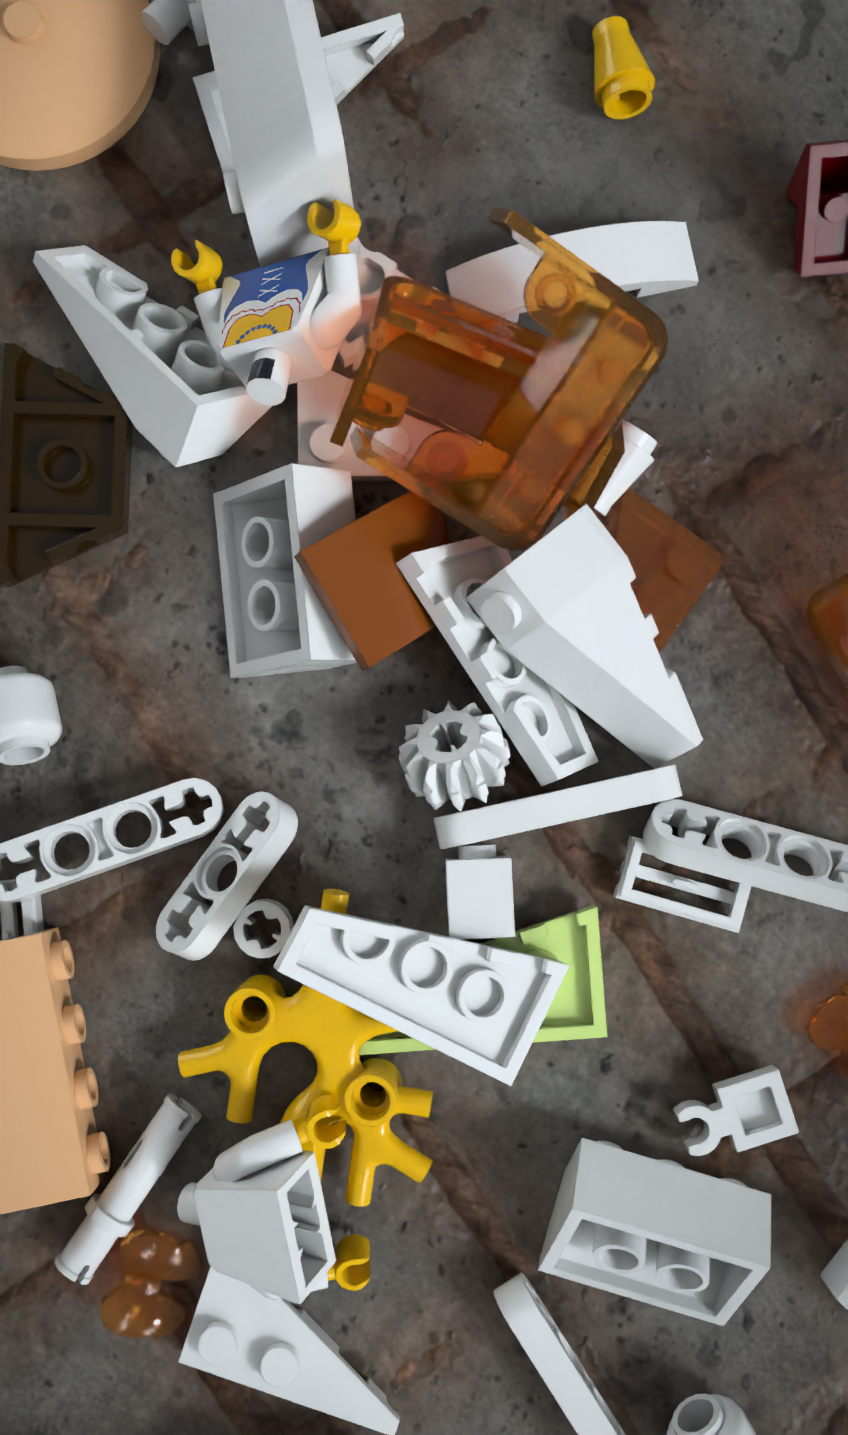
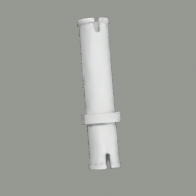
[54,1093,202,1285]

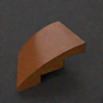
[294,478,447,671]

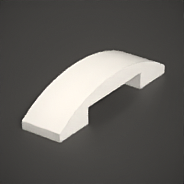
[445,221,699,334]

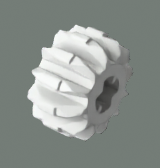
[399,700,510,812]

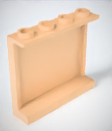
[0,927,111,1215]

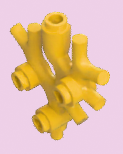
[178,889,433,1207]

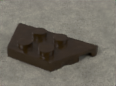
[0,343,133,587]

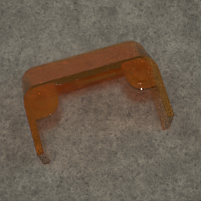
[350,207,668,550]
[330,276,625,520]

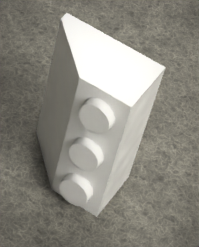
[213,463,357,678]
[538,1138,771,1326]

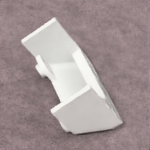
[189,0,360,267]

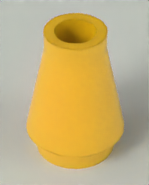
[592,16,655,120]

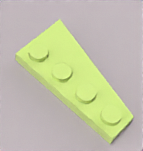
[359,905,608,1055]

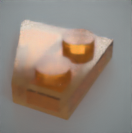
[615,488,727,653]

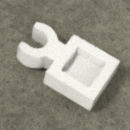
[673,1065,799,1156]

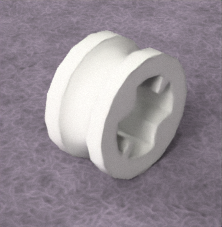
[233,898,294,959]

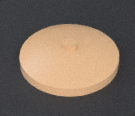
[0,0,160,171]

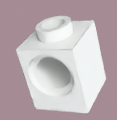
[445,844,515,939]

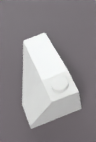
[33,245,272,468]
[466,503,703,769]

